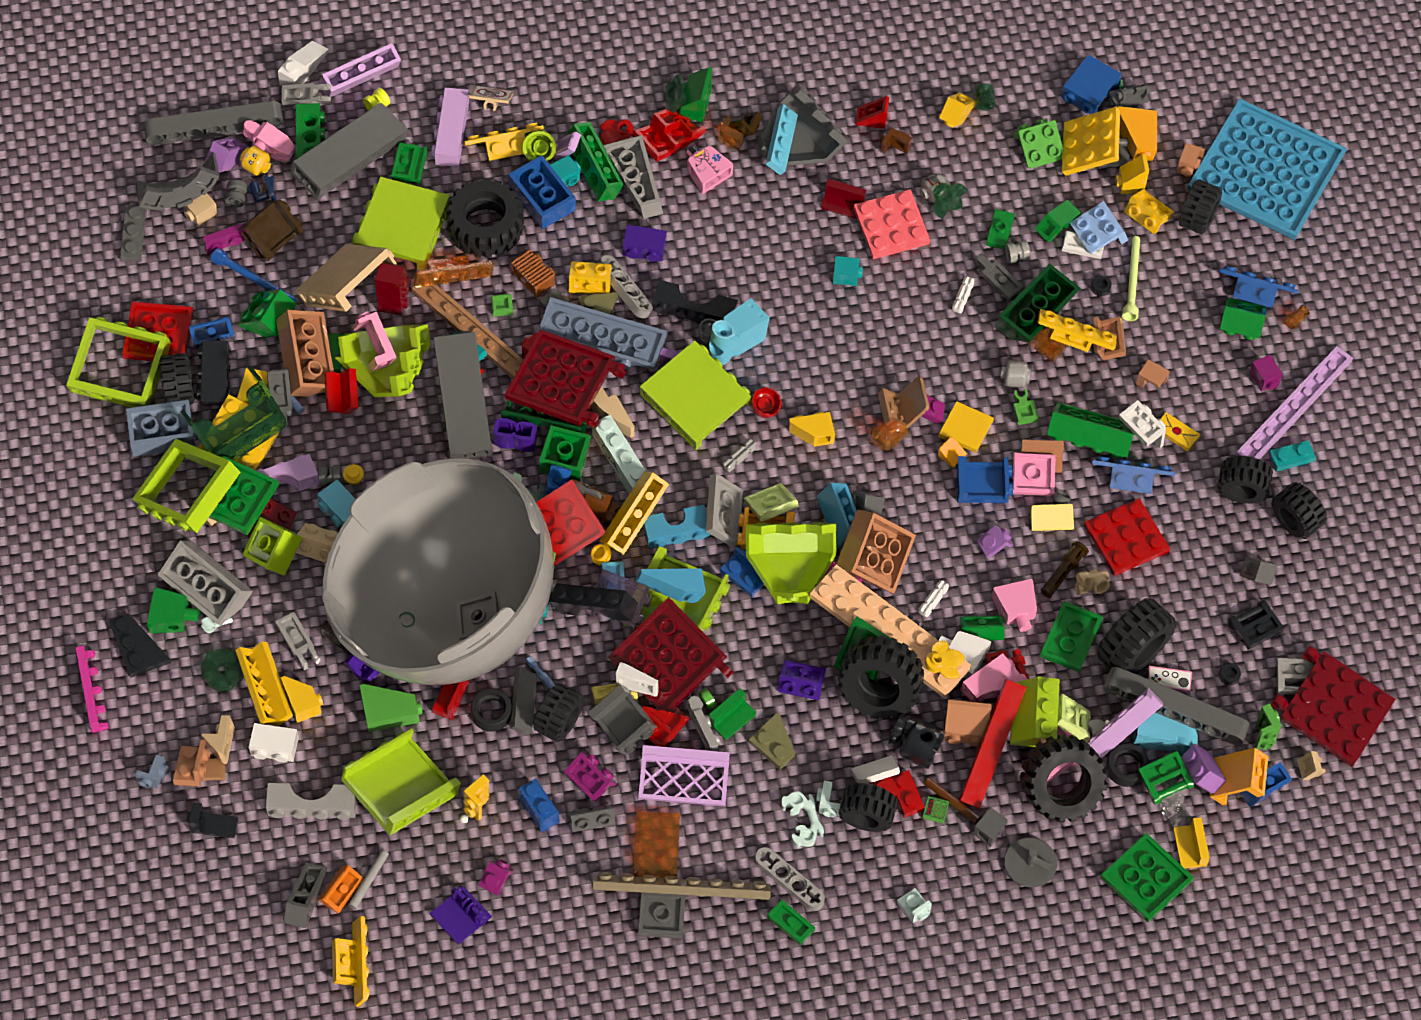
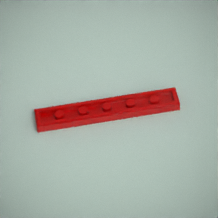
[959,679,1026,809]

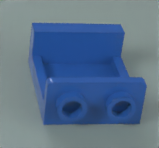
[1061,54,1122,114]
[956,456,1013,503]

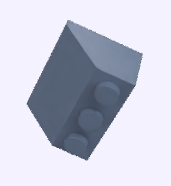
[126,400,196,457]

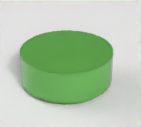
[699,688,717,710]

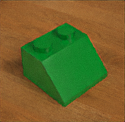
[677,67,713,123]
[1220,297,1267,340]
[539,425,591,481]

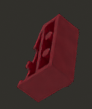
[375,263,411,316]

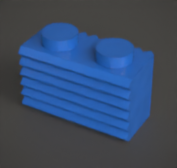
[189,316,234,348]
[519,779,560,832]

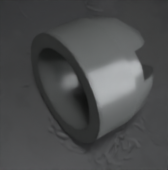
[1053,489,1071,504]

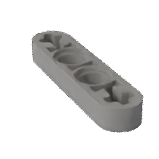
[599,255,653,319]
[755,847,825,911]

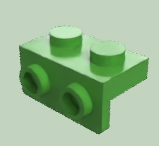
[1254,704,1282,750]

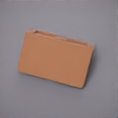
[1020,440,1064,473]

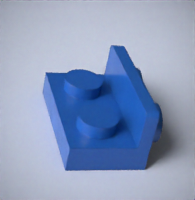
[720,547,764,598]

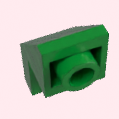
[1034,200,1082,242]

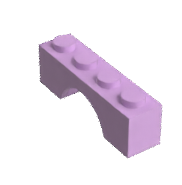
[256,454,319,491]

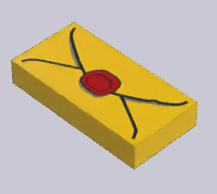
[1160,412,1200,452]

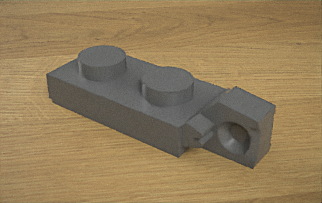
[974,253,1024,302]
[267,369,292,428]

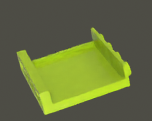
[352,177,450,271]
[640,340,751,450]
[623,546,730,632]
[341,729,461,835]

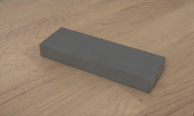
[510,668,537,735]

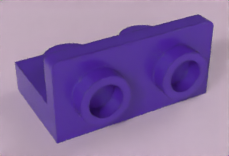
[778,660,826,700]

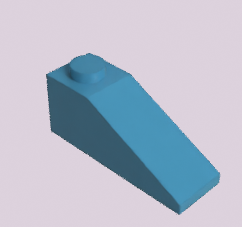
[635,569,706,603]

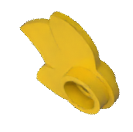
[925,640,965,679]

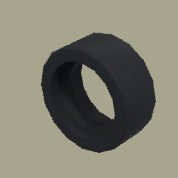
[471,688,512,732]
[1106,743,1149,787]

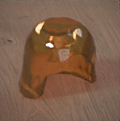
[870,421,909,451]

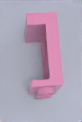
[352,311,396,373]

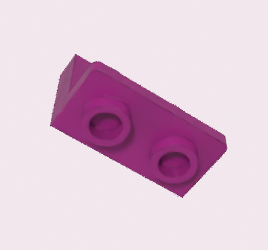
[564,752,617,802]

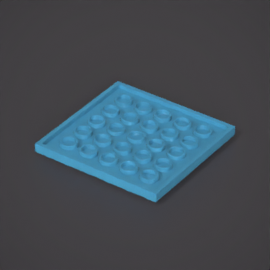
[1187,98,1347,240]

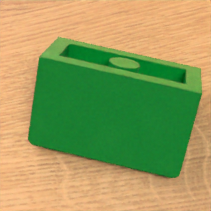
[709,688,757,740]

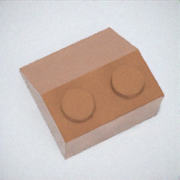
[943,700,992,747]

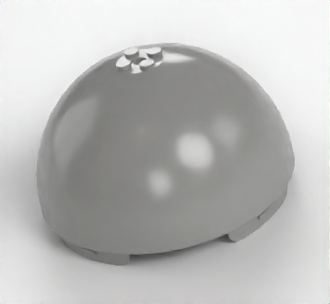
[322,458,554,685]

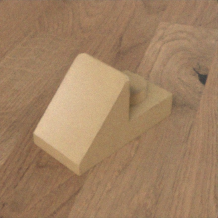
[201,715,235,764]

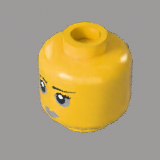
[240,146,271,176]

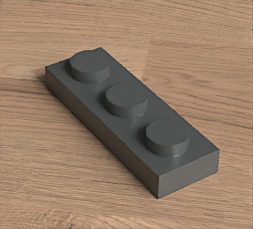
[120,205,147,262]

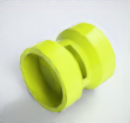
[363,88,391,111]

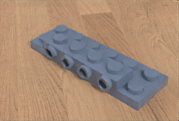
[537,297,667,370]

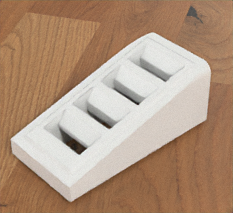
[616,662,658,696]

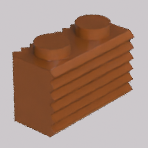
[510,249,555,298]

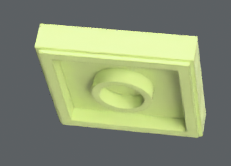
[744,483,799,522]

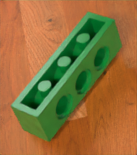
[296,103,325,182]
[567,122,624,202]

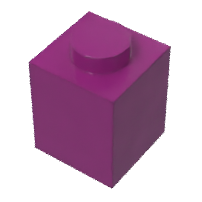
[1250,355,1282,392]

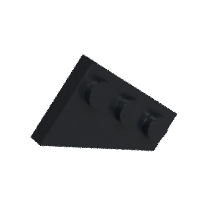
[109,613,171,678]

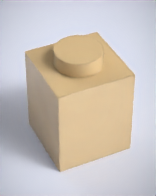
[184,193,218,226]

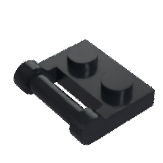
[1227,600,1284,650]

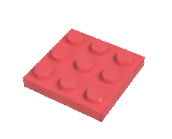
[853,189,930,259]

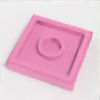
[1012,452,1055,496]

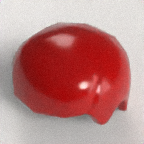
[750,387,782,418]

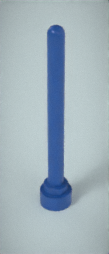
[210,248,296,303]

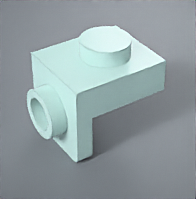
[816,781,841,817]

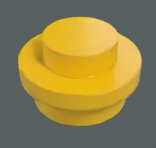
[343,464,364,485]
[591,544,612,565]

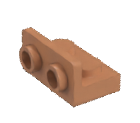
[173,740,210,786]

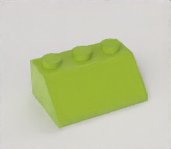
[1010,677,1060,747]

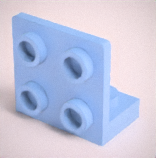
[1070,201,1128,254]

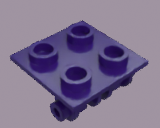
[429,886,492,945]

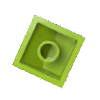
[242,517,302,576]

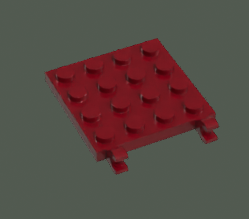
[504,329,626,428]
[608,597,734,716]
[1270,646,1396,767]

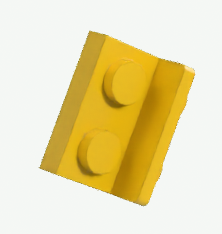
[1124,189,1174,234]
[569,261,612,294]
[463,774,489,821]

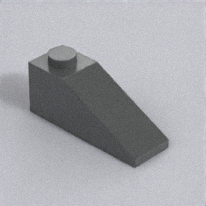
[284,862,327,928]

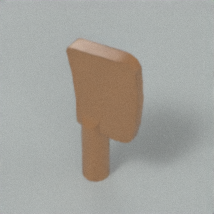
[201,758,226,782]

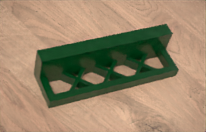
[501,400,587,433]

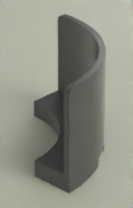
[136,152,219,210]

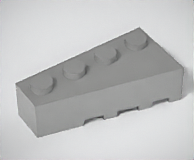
[603,135,663,219]

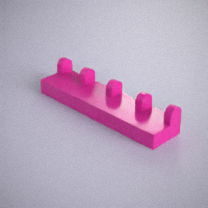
[76,646,109,733]

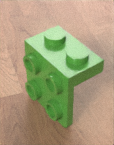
[1012,118,1064,168]

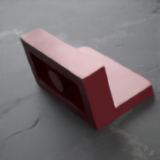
[820,179,866,219]

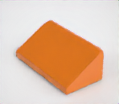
[317,865,364,913]

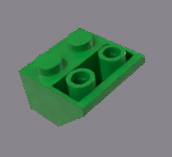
[237,289,297,338]

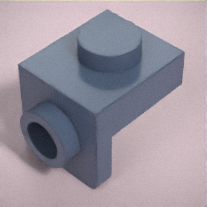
[135,754,168,789]

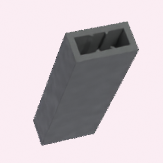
[290,103,408,200]
[434,331,492,459]

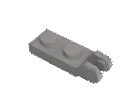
[281,83,331,106]
[275,612,320,670]
[687,695,720,751]

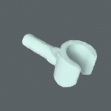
[201,617,233,633]

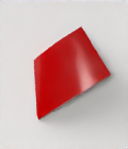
[633,108,707,162]

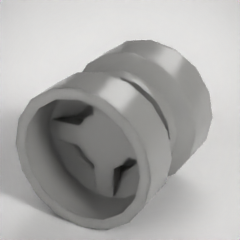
[1005,240,1030,264]

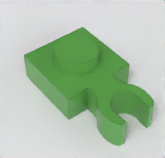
[1013,389,1039,425]

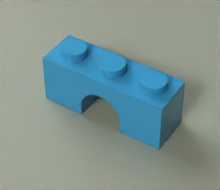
[642,505,710,548]

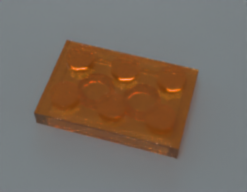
[633,811,680,877]

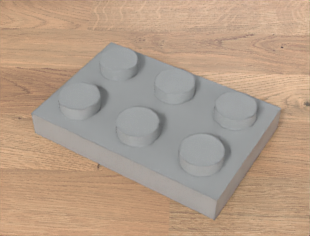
[706,473,743,547]

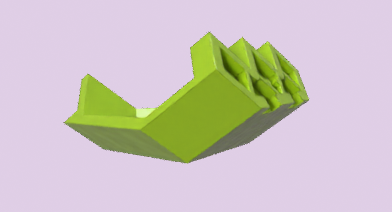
[335,324,431,397]
[746,522,836,604]

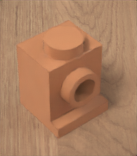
[1177,143,1205,177]

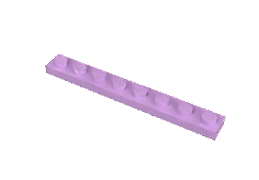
[1235,346,1353,459]

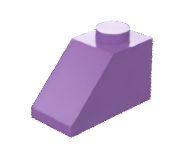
[205,137,249,172]

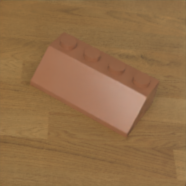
[276,310,334,397]

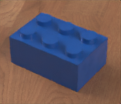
[508,155,576,229]

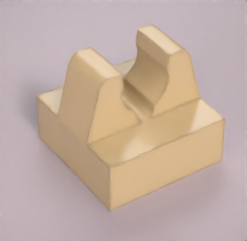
[1297,751,1326,781]

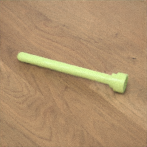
[1122,236,1140,321]

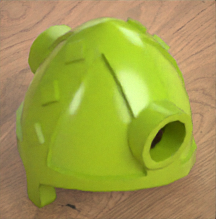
[522,131,557,163]

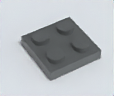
[638,892,686,939]

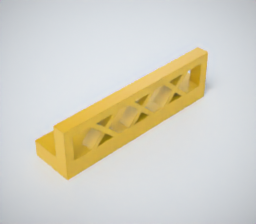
[235,641,293,727]

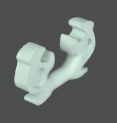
[781,791,824,848]

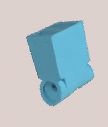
[708,298,769,365]
[1133,713,1198,755]

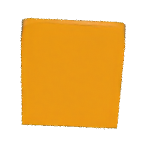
[938,436,967,468]

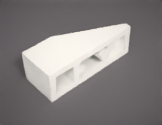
[278,41,329,86]

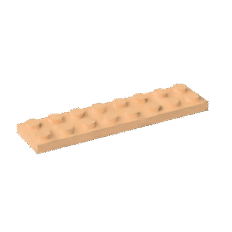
[809,564,972,699]

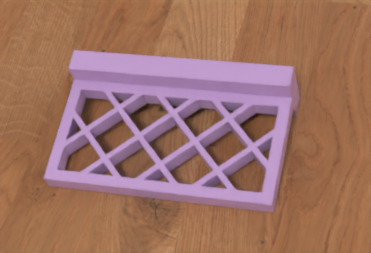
[638,745,730,807]

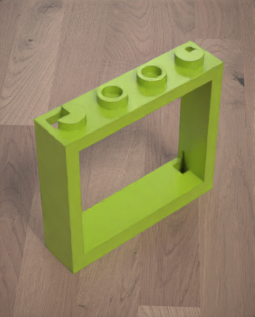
[66,317,171,408]
[132,439,241,533]

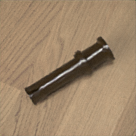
[1040,541,1089,598]

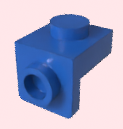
[545,464,571,494]

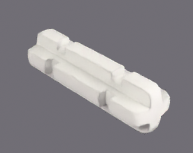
[952,276,974,313]
[918,580,949,617]

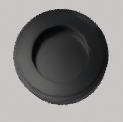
[1091,275,1112,296]
[1219,663,1241,686]

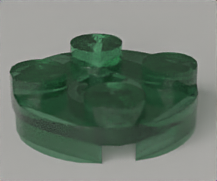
[201,649,244,691]

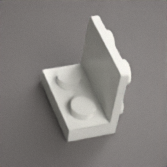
[1119,400,1166,448]

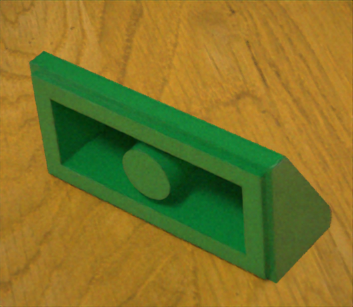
[960,615,1005,641]

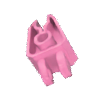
[243,120,295,161]

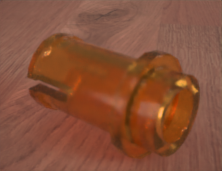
[1285,305,1310,329]

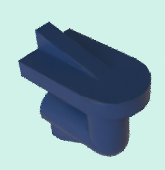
[247,175,277,203]

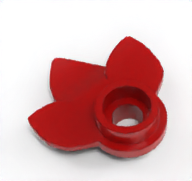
[599,119,634,145]

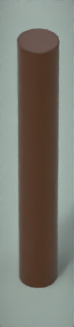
[924,777,980,824]

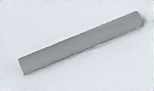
[348,850,389,909]

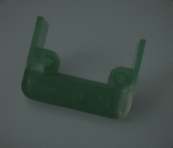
[180,366,286,461]

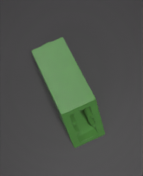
[360,684,423,732]

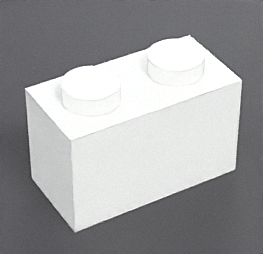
[249,723,299,763]

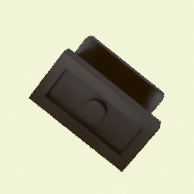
[238,199,304,262]

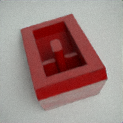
[855,95,889,129]

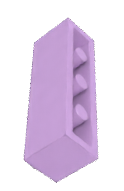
[319,43,401,97]
[432,88,469,167]

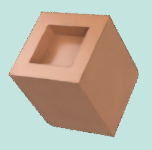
[1136,359,1170,388]

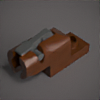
[574,480,622,524]

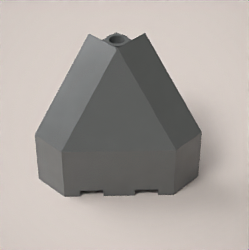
[753,83,848,166]

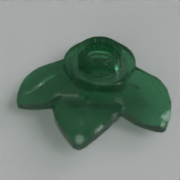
[933,183,968,219]

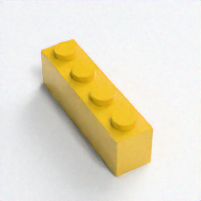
[600,471,669,555]

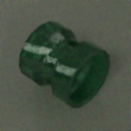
[974,83,996,111]

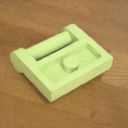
[1058,694,1091,743]

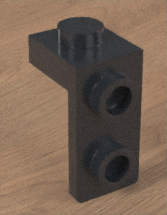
[186,802,239,838]

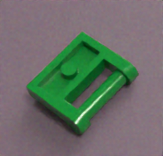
[1137,751,1194,805]

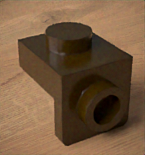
[729,111,763,138]

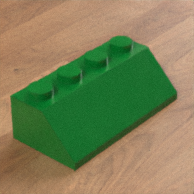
[1047,402,1134,458]

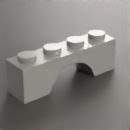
[266,783,357,820]

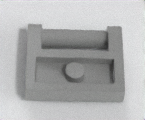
[1276,658,1314,696]

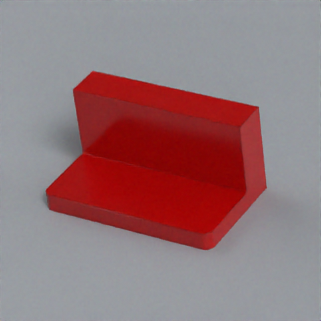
[324,368,358,414]
[432,680,469,720]

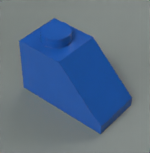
[1240,762,1292,807]

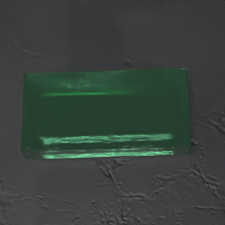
[665,74,687,113]

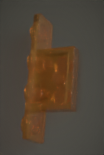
[414,256,494,288]

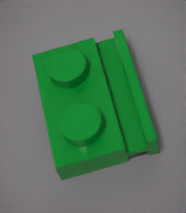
[391,142,428,184]

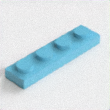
[766,104,798,175]

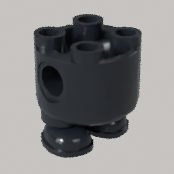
[888,714,946,769]

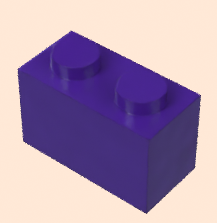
[623,225,667,262]

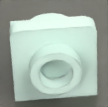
[897,888,932,923]

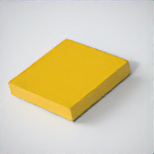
[939,401,994,453]

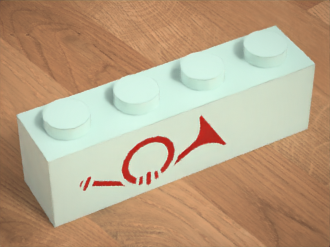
[592,415,646,494]

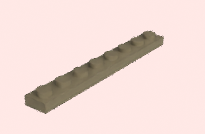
[593,872,771,900]

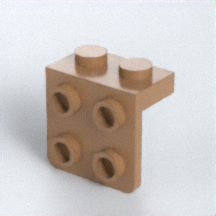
[878,377,929,432]

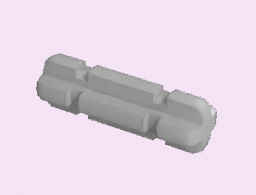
[722,439,756,472]

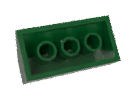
[995,263,1081,343]

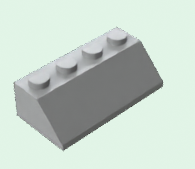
[158,540,253,625]

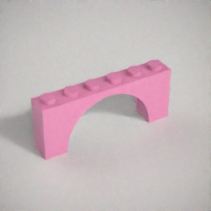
[960,653,1075,784]

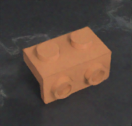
[1091,316,1126,361]

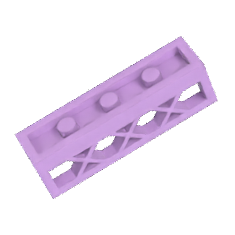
[1088,687,1163,758]

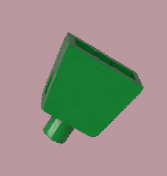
[147,588,200,633]

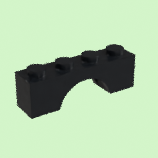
[652,280,738,324]
[549,583,638,622]

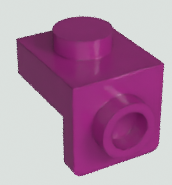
[921,395,945,424]
[478,859,514,895]

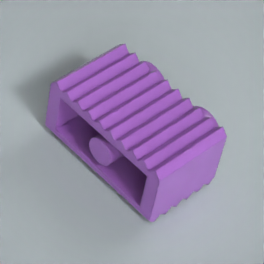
[1181,744,1226,794]

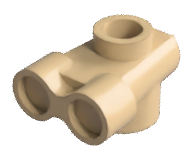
[1074,569,1110,595]

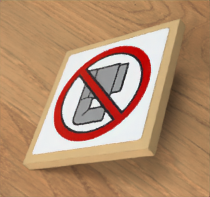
[469,86,514,111]

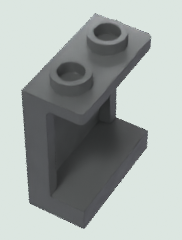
[588,685,657,755]

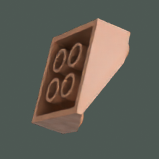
[837,510,916,594]

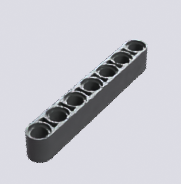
[144,101,283,145]
[1103,667,1250,746]

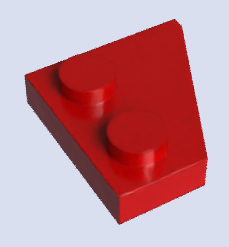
[642,706,690,747]

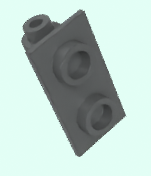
[1108,84,1150,108]
[569,803,616,832]

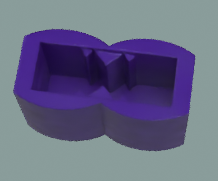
[493,418,537,452]

